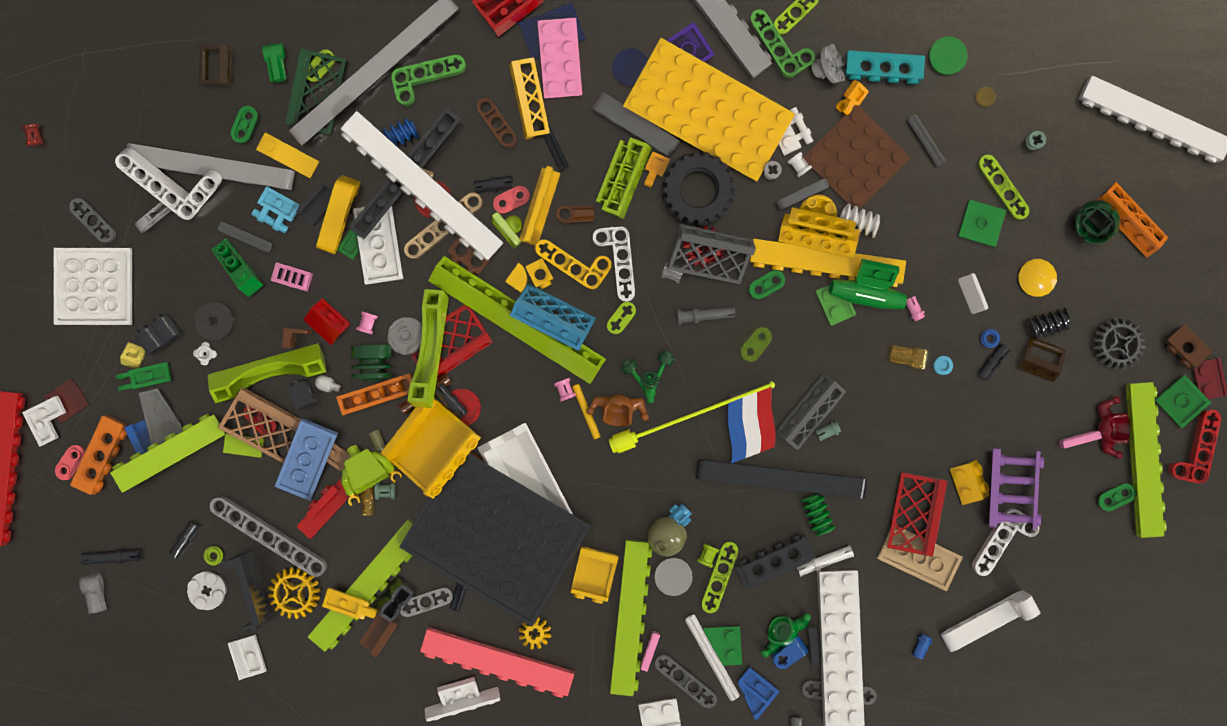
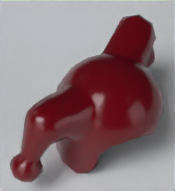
[1097,396,1130,459]

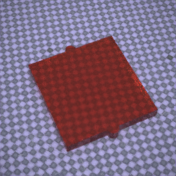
[44,379,89,423]

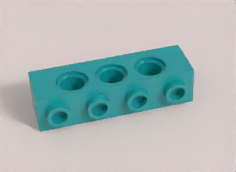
[844,50,925,84]

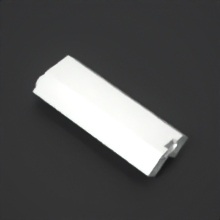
[478,423,573,514]

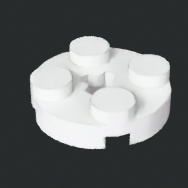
[187,571,227,610]

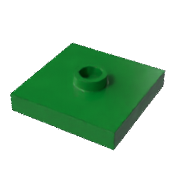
[958,199,1006,247]
[1155,374,1211,428]

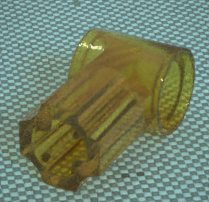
[889,345,929,370]

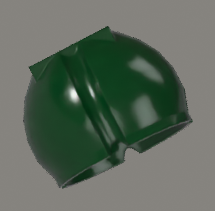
[1075,200,1121,244]

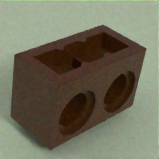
[447,236,493,275]

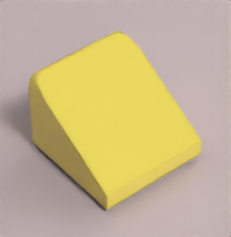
[120,342,145,369]

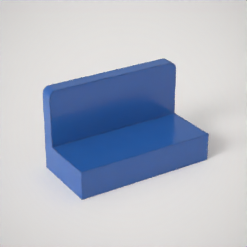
[124,420,151,455]

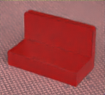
[303,298,350,345]

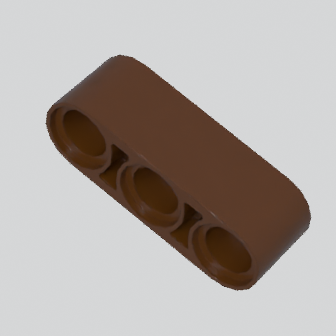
[477,98,517,148]

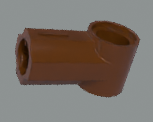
[556,205,594,224]

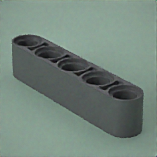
[591,92,680,158]

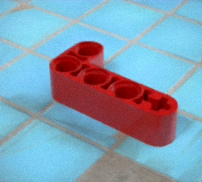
[1168,409,1221,484]

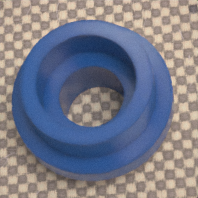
[980,329,1000,348]

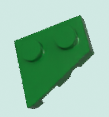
[703,625,742,666]

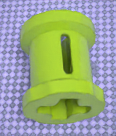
[697,543,719,568]

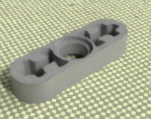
[400,587,453,617]

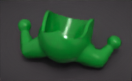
[761,613,811,658]

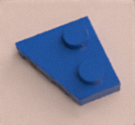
[737,666,780,720]

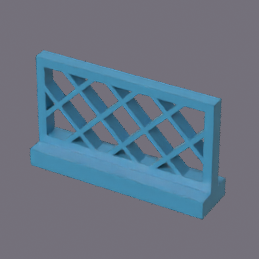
[510,284,596,351]

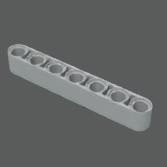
[210,496,327,577]

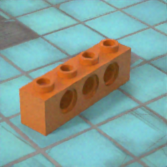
[336,373,413,415]
[70,415,128,495]

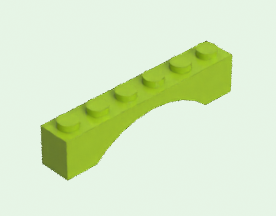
[408,289,449,408]
[208,343,326,403]

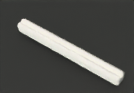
[685,614,739,701]

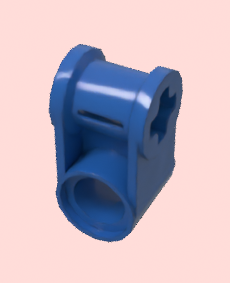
[772,635,810,669]

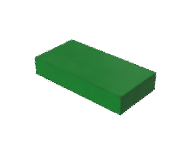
[337,230,360,260]

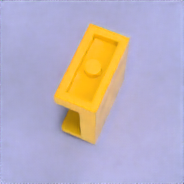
[570,546,619,604]

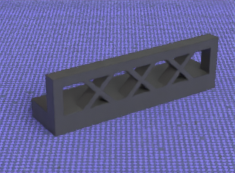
[775,373,846,451]

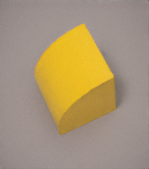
[505,263,528,293]

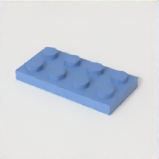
[275,418,338,501]

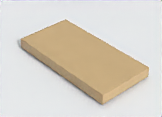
[877,526,963,591]

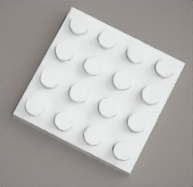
[54,248,132,325]

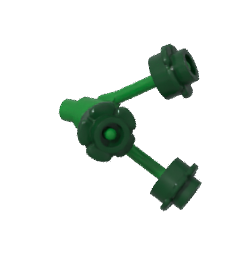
[621,350,675,403]

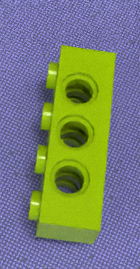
[596,137,652,219]

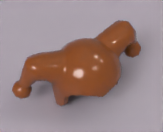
[586,394,649,427]

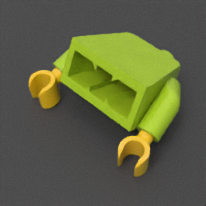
[341,445,402,506]

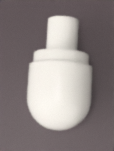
[315,375,342,392]

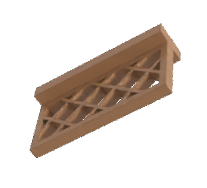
[218,386,301,464]

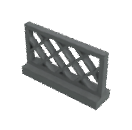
[667,224,756,284]

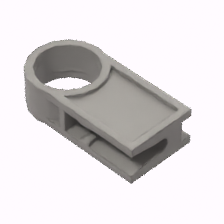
[135,202,171,233]

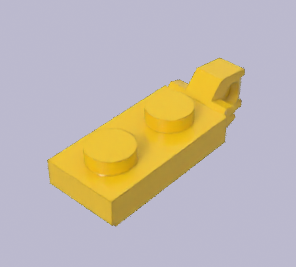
[322,587,378,619]

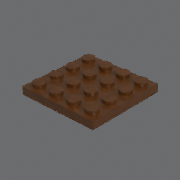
[803,105,911,211]

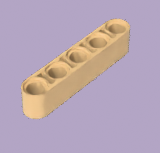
[404,193,483,259]

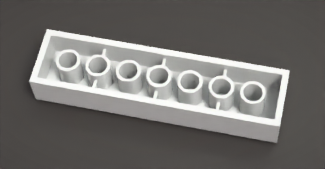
[817,570,865,726]

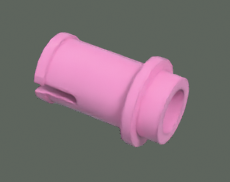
[906,296,925,322]

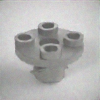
[811,44,846,83]

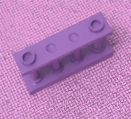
[989,449,1044,531]

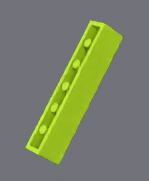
[110,414,225,493]

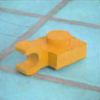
[836,80,869,115]
[644,152,670,188]

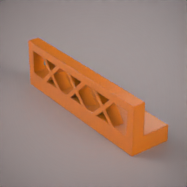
[1097,182,1168,258]

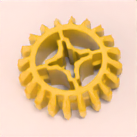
[268,567,321,619]

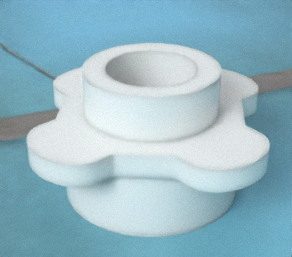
[193,342,217,365]

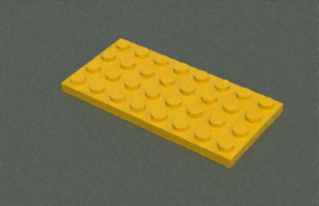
[623,38,795,181]

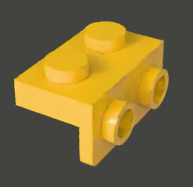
[950,459,989,505]

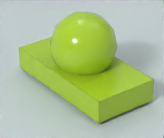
[490,212,522,249]

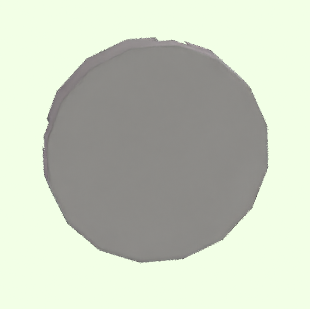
[387,317,422,355]
[654,557,693,596]

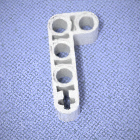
[593,227,635,302]
[972,508,1039,576]

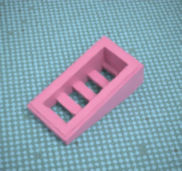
[271,262,313,292]

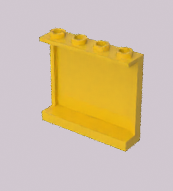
[380,398,481,499]

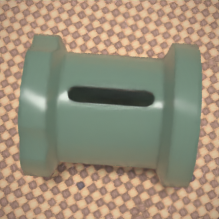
[1025,131,1046,150]
[374,482,396,500]

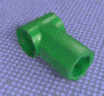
[262,42,287,83]

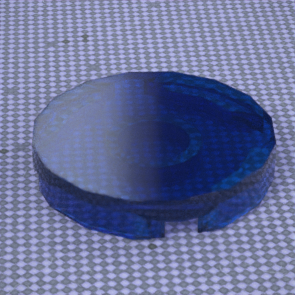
[612,48,648,87]

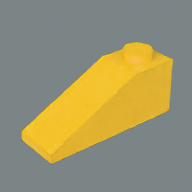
[256,133,319,179]

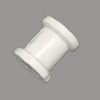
[788,152,812,178]

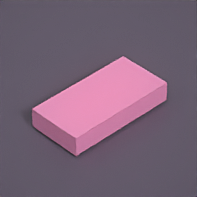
[1059,430,1102,449]
[640,631,660,671]

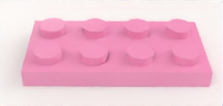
[538,18,582,98]

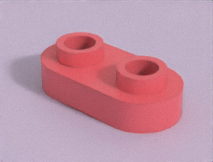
[493,186,530,214]
[55,445,86,480]

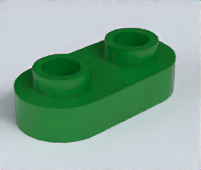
[231,106,259,144]
[749,270,785,299]
[1098,483,1136,511]

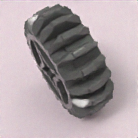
[1093,318,1146,369]

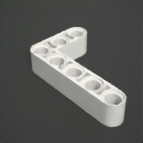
[115,148,222,220]
[941,590,1041,652]

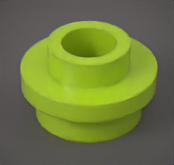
[204,546,223,565]

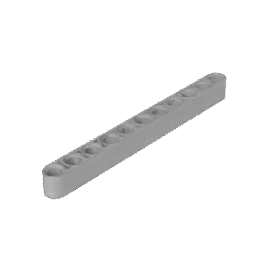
[289,0,459,146]

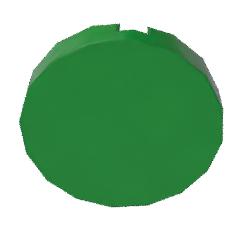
[929,37,968,75]

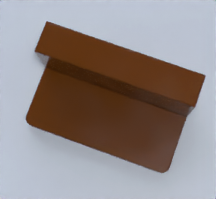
[282,328,313,348]
[360,614,399,657]

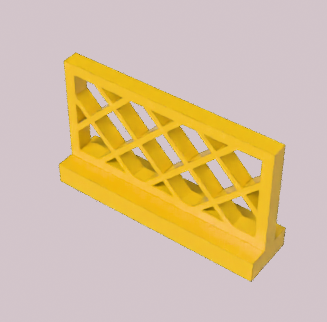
[520,166,560,246]

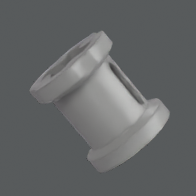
[763,161,782,180]

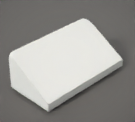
[958,273,989,314]

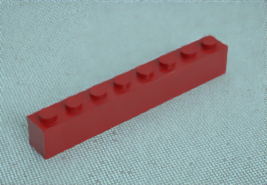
[0,391,25,546]

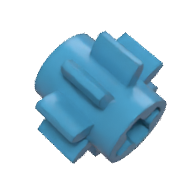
[669,504,692,527]

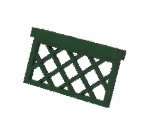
[285,48,346,134]

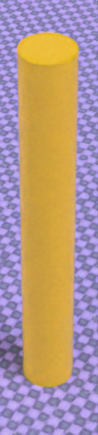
[572,384,601,440]

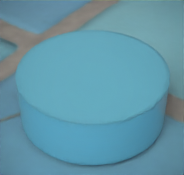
[933,356,953,375]

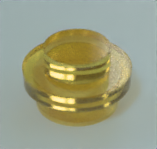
[976,87,996,106]

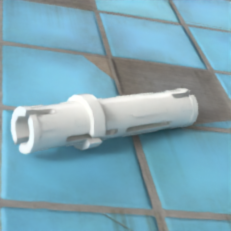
[797,545,854,577]

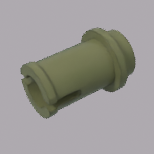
[368,429,386,453]

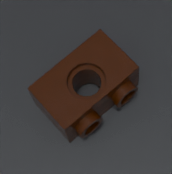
[1166,324,1212,370]

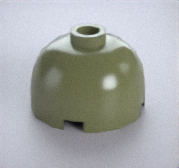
[648,517,687,557]

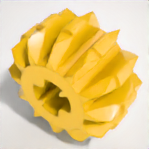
[519,616,551,649]

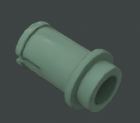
[816,421,842,441]

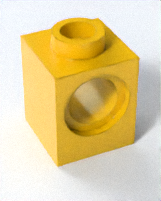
[526,258,553,289]

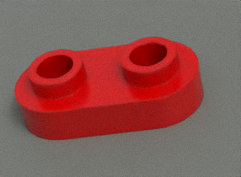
[244,406,277,435]

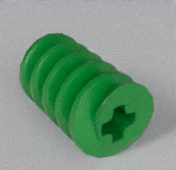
[801,494,835,536]

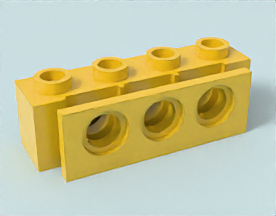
[778,208,860,258]

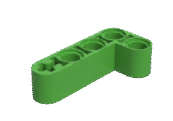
[750,9,815,78]
[392,55,466,106]

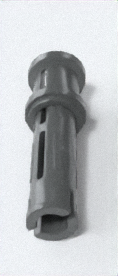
[677,306,736,325]

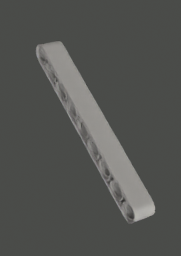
[124,143,295,190]

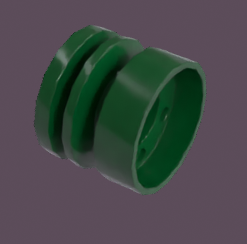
[351,345,392,381]

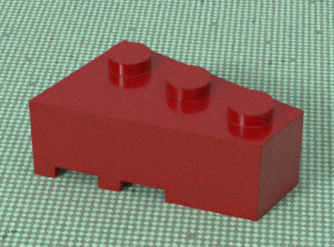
[472,0,544,37]

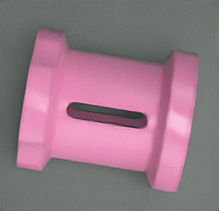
[356,312,378,335]
[554,378,576,402]

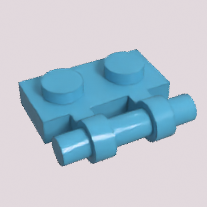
[251,186,301,234]

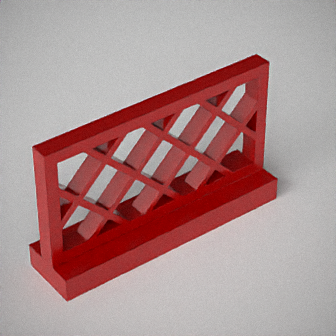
[410,304,493,379]
[887,473,947,558]

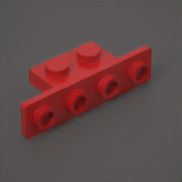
[297,477,349,539]

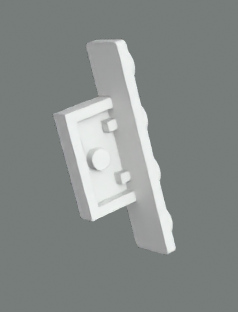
[425,677,500,722]

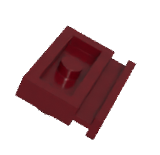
[1193,358,1227,399]

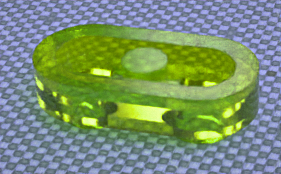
[741,327,772,362]

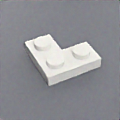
[22,395,67,447]

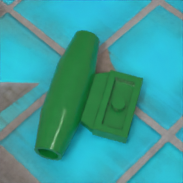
[829,259,907,309]

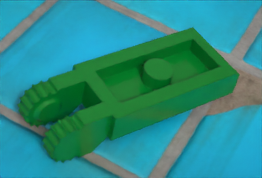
[115,362,172,391]

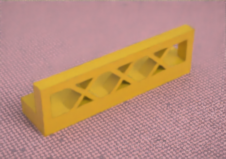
[509,57,550,140]

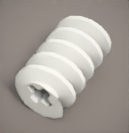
[839,203,880,238]

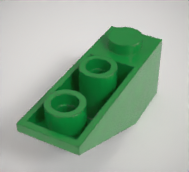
[212,238,263,297]

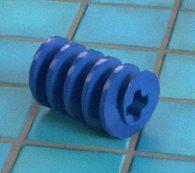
[383,118,419,148]

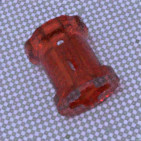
[22,123,43,146]

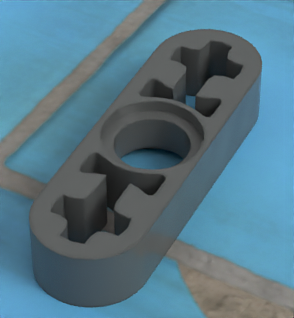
[776,178,830,211]
[69,198,116,243]

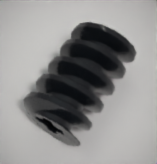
[1027,307,1070,340]

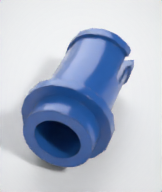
[912,634,933,660]

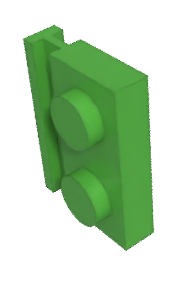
[815,285,856,326]

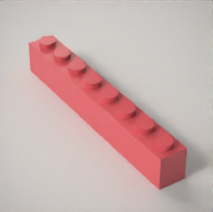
[420,627,575,698]

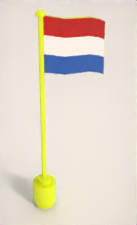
[608,381,775,463]

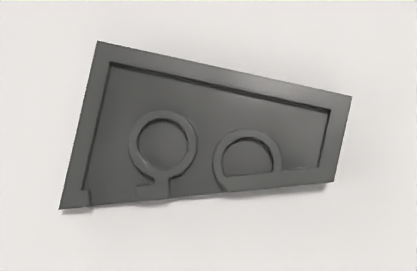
[139,389,183,445]

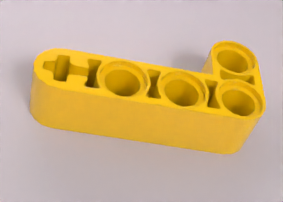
[316,175,361,254]
[535,240,611,289]

